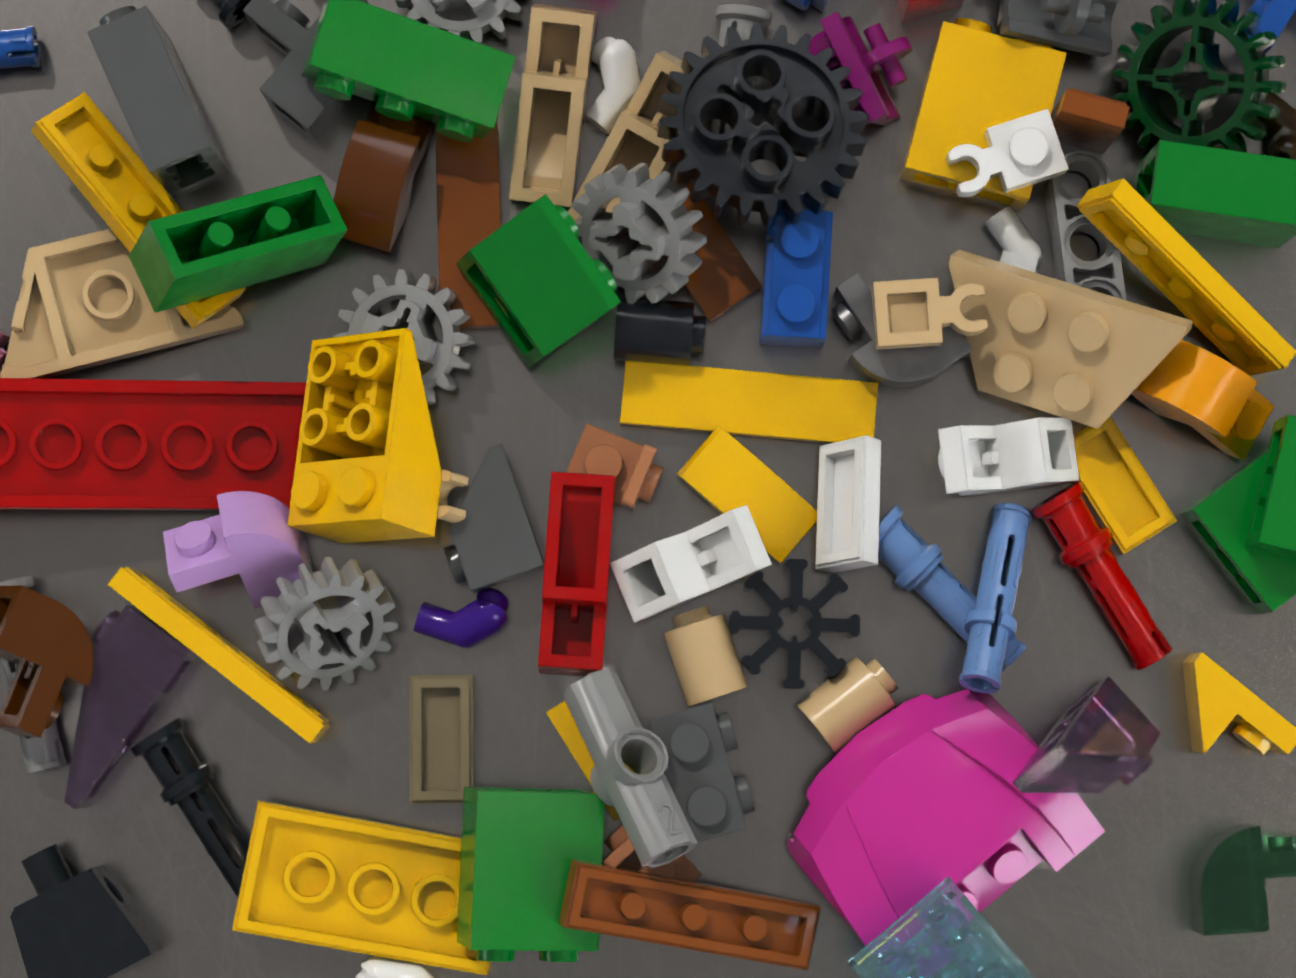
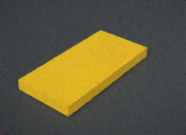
[232,800,490,976]

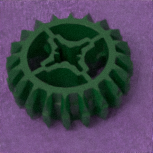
[1111,0,1287,152]

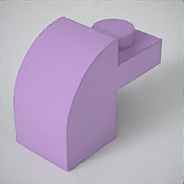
[163,491,313,609]

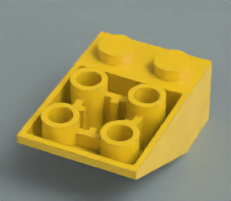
[287,328,442,544]

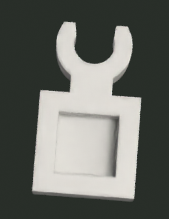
[945,109,1069,197]

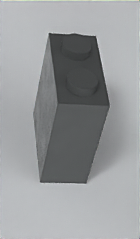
[87,6,229,196]

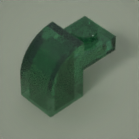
[1189,823,1296,936]

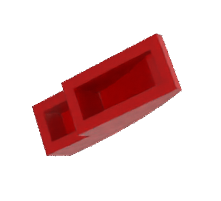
[538,472,615,677]

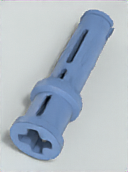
[878,505,1027,672]

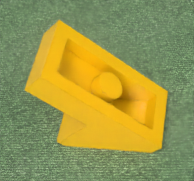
[1182,652,1296,756]

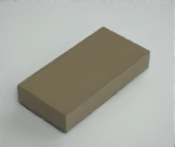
[409,675,475,804]

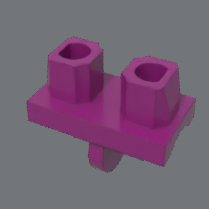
[808,12,913,126]

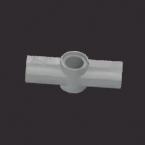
[562,668,697,869]

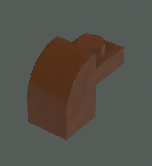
[334,102,434,253]
[0,585,94,738]

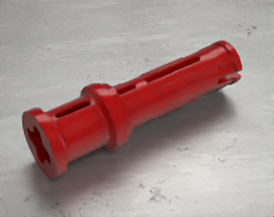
[1030,481,1173,670]

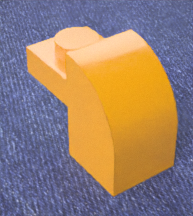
[1131,340,1275,461]

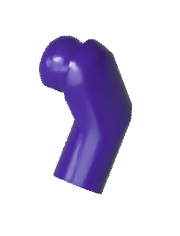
[414,588,509,648]

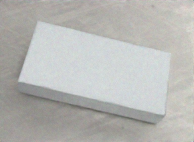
[815,435,881,574]

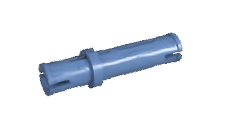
[959,503,1033,693]

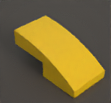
[677,426,817,564]

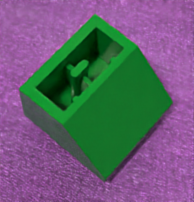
[456,194,621,368]

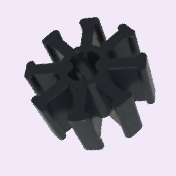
[729,559,860,689]

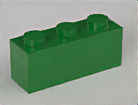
[301,0,516,142]
[129,175,347,313]

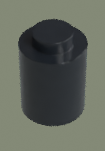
[614,297,706,366]

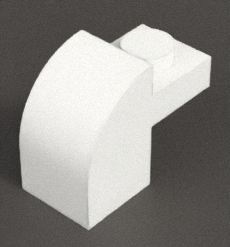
[938,417,1079,496]
[610,505,772,623]

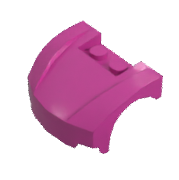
[787,689,1105,978]

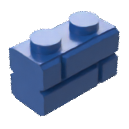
[759,209,833,348]

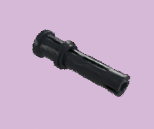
[130,717,249,898]

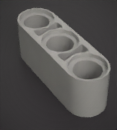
[1044,150,1127,300]

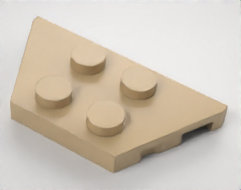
[0,228,244,379]
[949,249,1193,429]

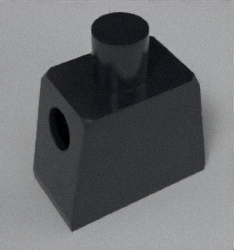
[10,844,163,978]

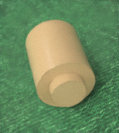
[663,605,748,707]
[796,657,899,755]

